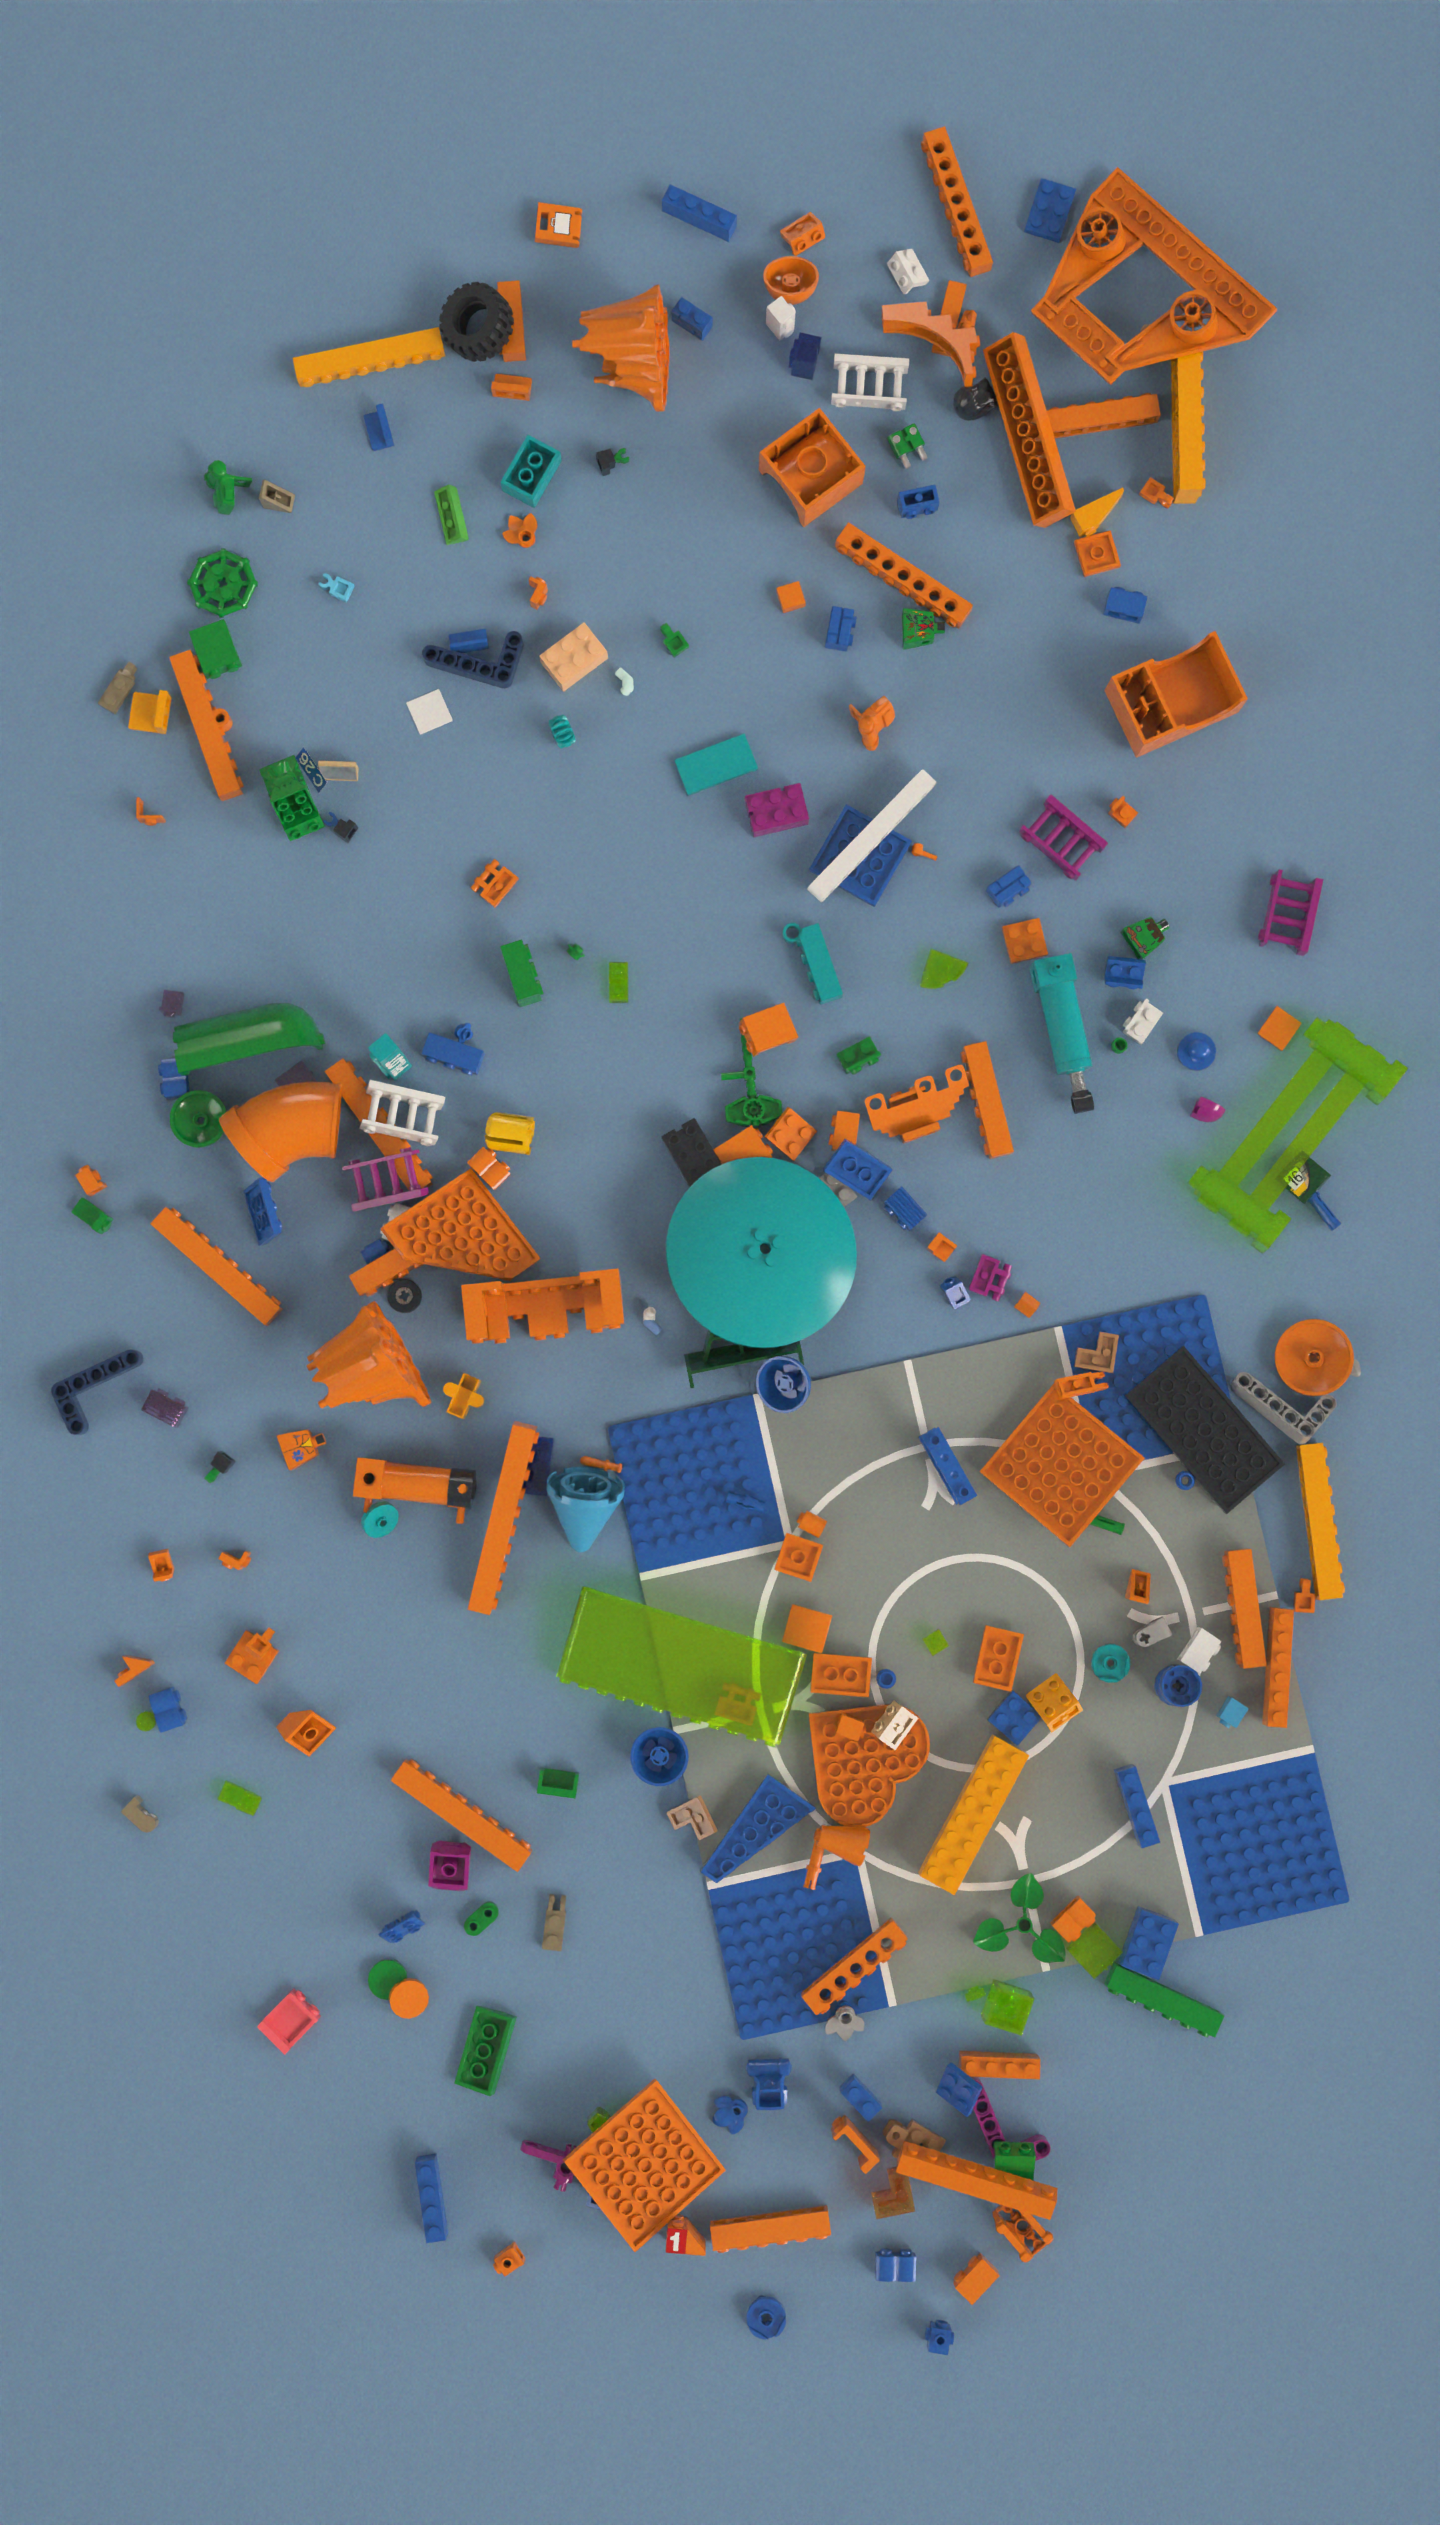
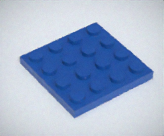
[809,804,912,907]

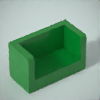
[537,1767,580,1799]

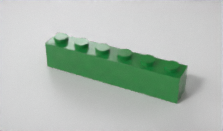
[1104,1962,1224,2038]

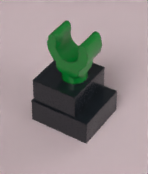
[596,448,629,476]
[204,1451,236,1483]

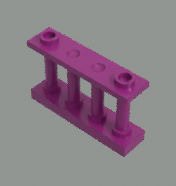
[1019,794,1108,881]
[1258,869,1324,956]
[342,1147,429,1212]

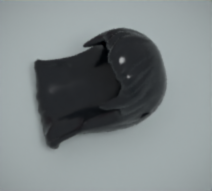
[953,377,999,421]

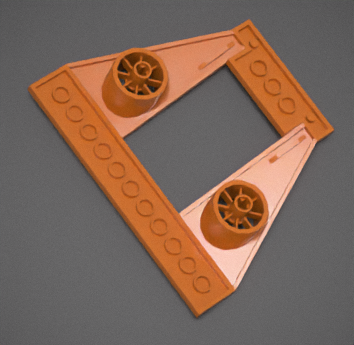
[1031,167,1277,385]

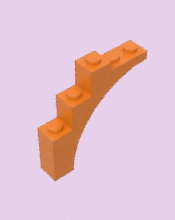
[882,301,980,387]

